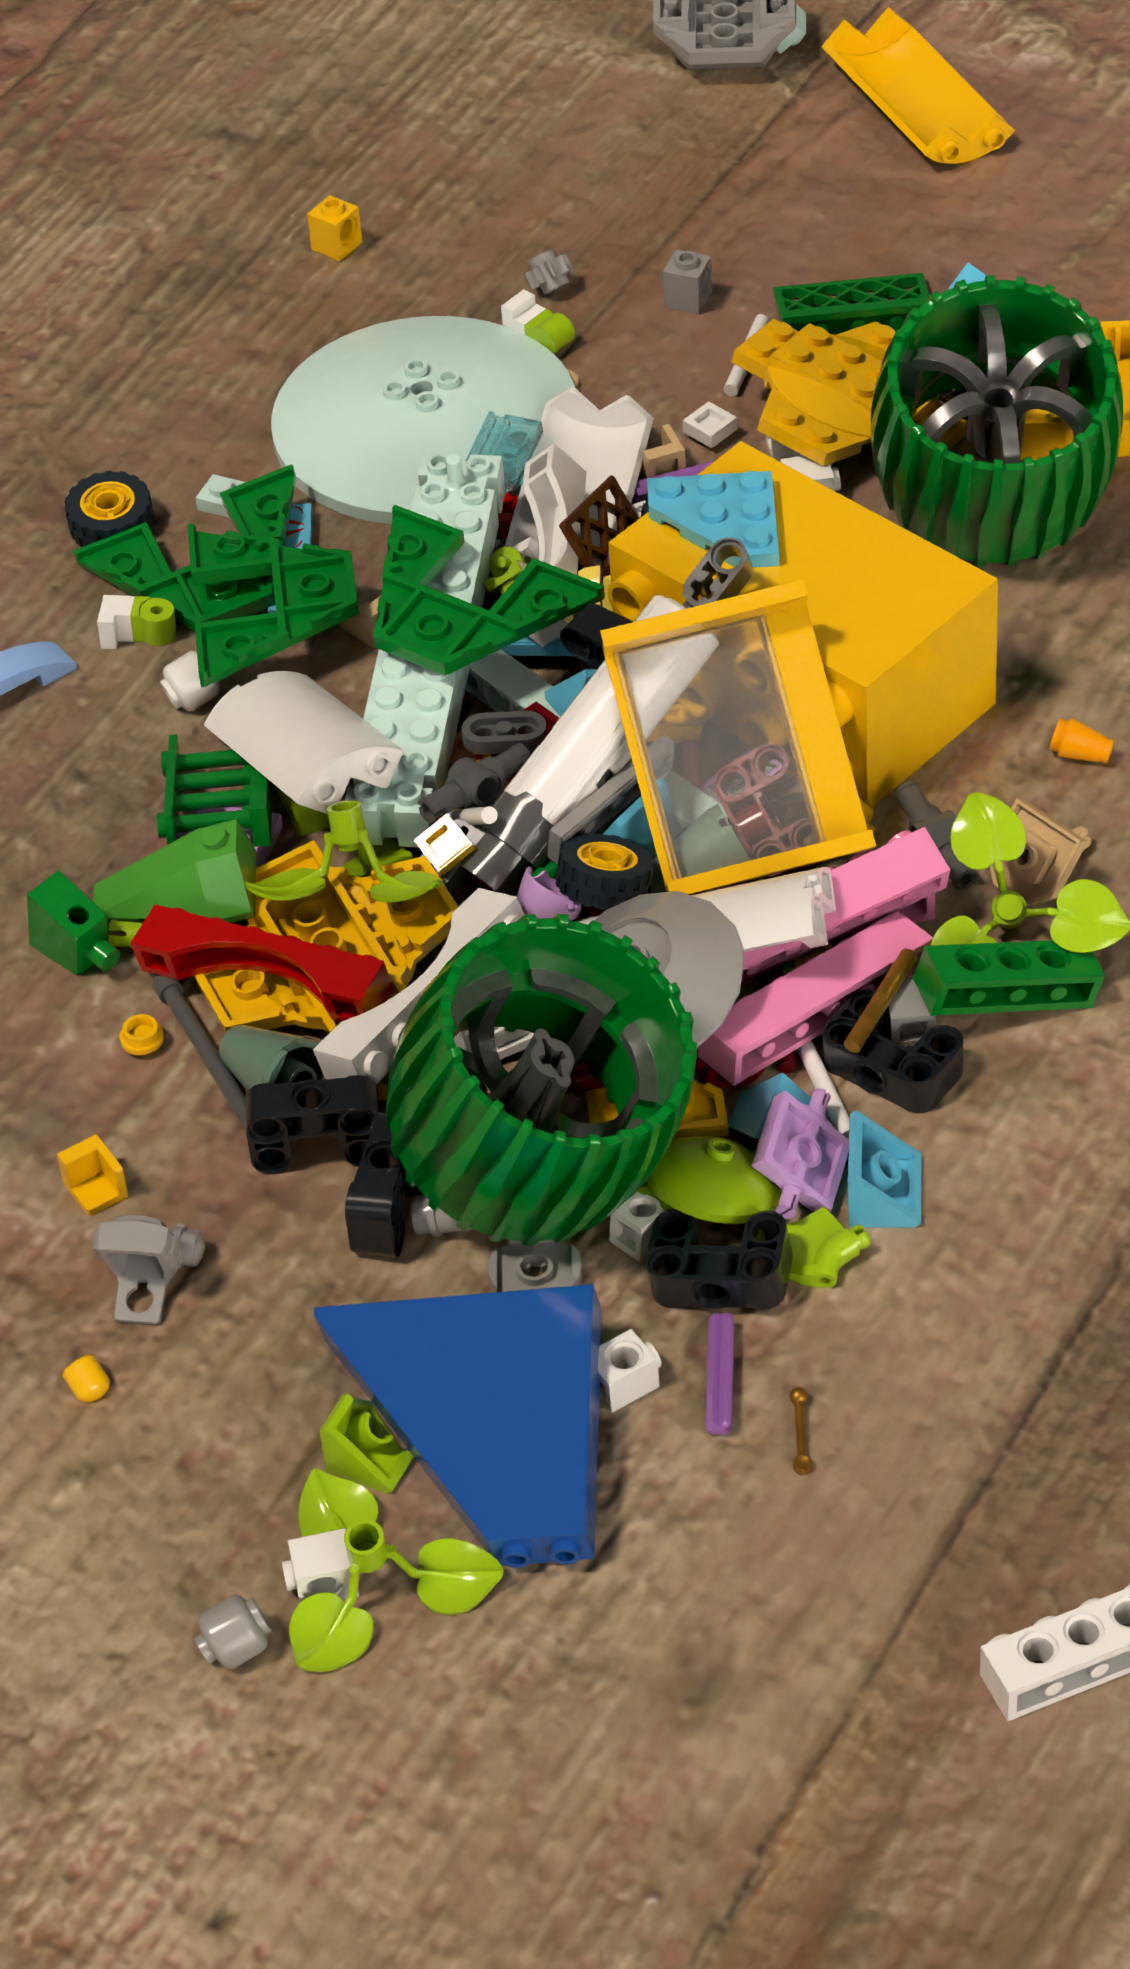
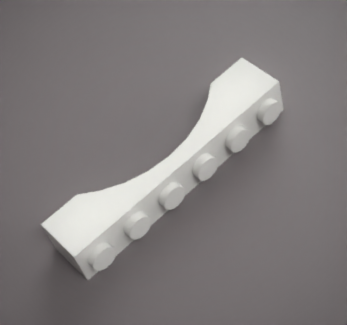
[522,443,587,647]
[313,888,524,1085]

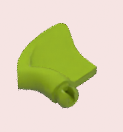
[786,1206,871,1288]

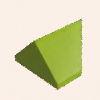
[319,1393,414,1494]

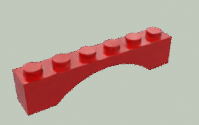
[130,904,393,1022]

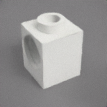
[598,1329,661,1413]
[282,1528,359,1602]

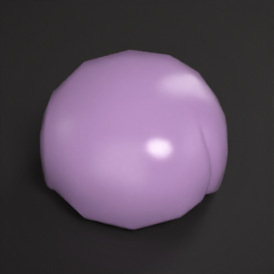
[517,866,582,921]

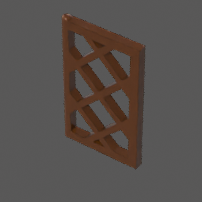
[559,475,639,582]

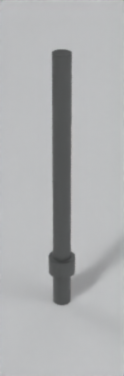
[149,973,246,1131]

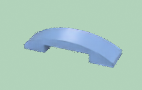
[0,642,77,696]

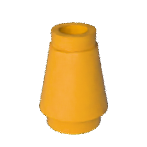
[1049,717,1115,764]

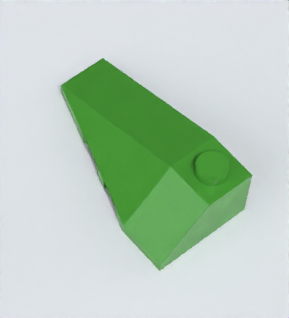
[93,819,256,923]

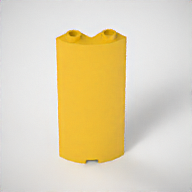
[821,7,1016,164]

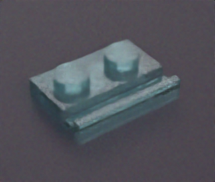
[465,411,544,491]

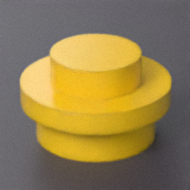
[119,1014,164,1055]

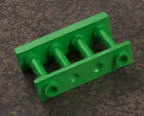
[156,734,273,847]

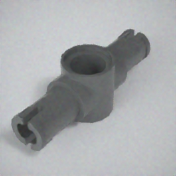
[418,743,531,823]
[895,781,977,890]

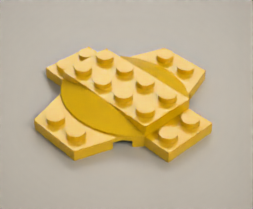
[731,318,968,466]
[194,840,458,1035]

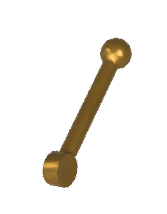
[789,1387,812,1475]

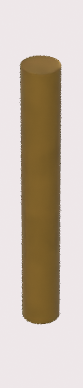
[844,948,917,1053]

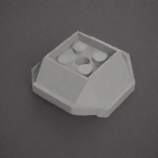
[653,0,795,70]

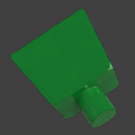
[27,870,120,975]

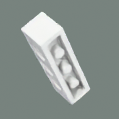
[980,1584,1130,1722]

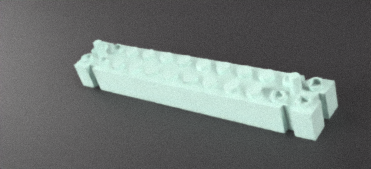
[345,453,506,847]

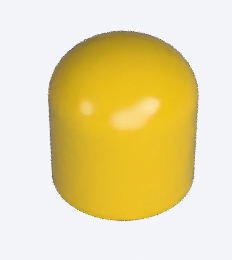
[62,1354,110,1402]

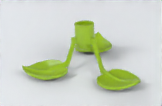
[930,792,1130,953]
[245,800,443,903]
[289,1468,504,1672]

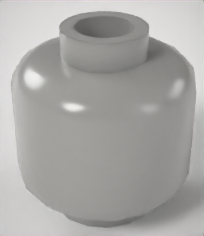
[194,1594,273,1669]

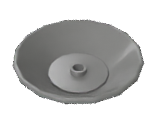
[594,891,745,1048]

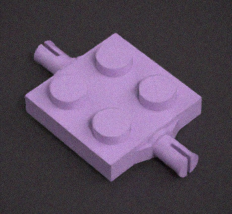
[752,1088,849,1219]

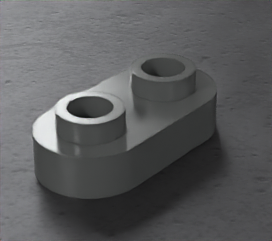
[462,711,547,755]

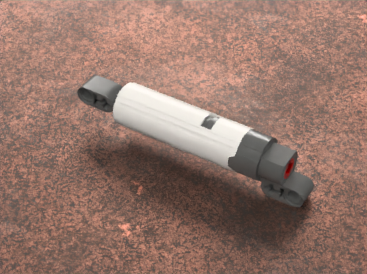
[421,538,753,897]

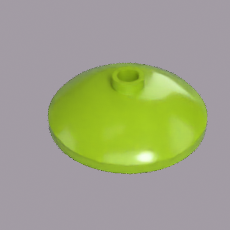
[646,1135,781,1224]

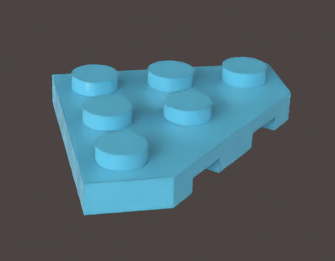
[647,471,780,568]

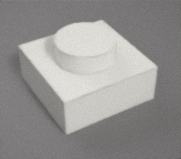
[682,401,738,448]

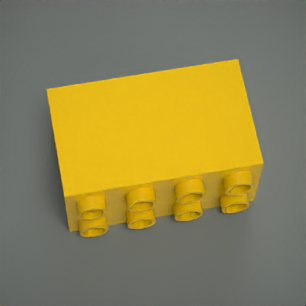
[607,441,998,808]

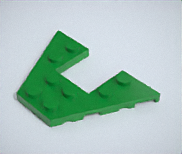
[73,464,297,631]
[373,504,605,676]
[187,524,359,687]

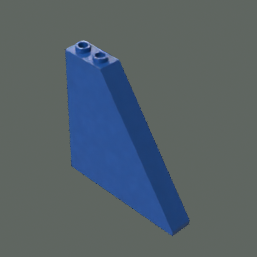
[314,1284,602,1568]

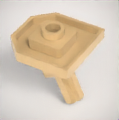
[990,798,1092,906]

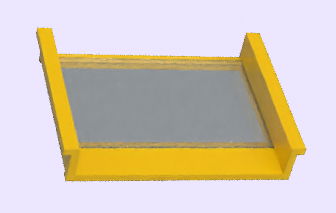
[600,579,876,895]

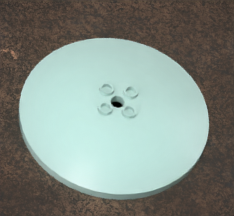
[271,316,575,524]

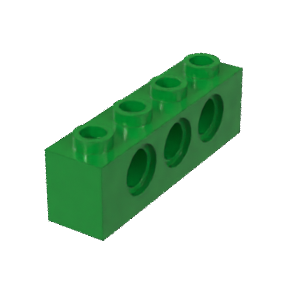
[913,940,1105,1016]

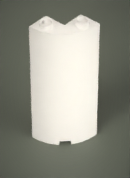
[504,387,654,572]
[204,671,404,814]
[575,867,836,952]

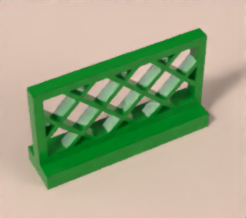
[773,273,929,335]

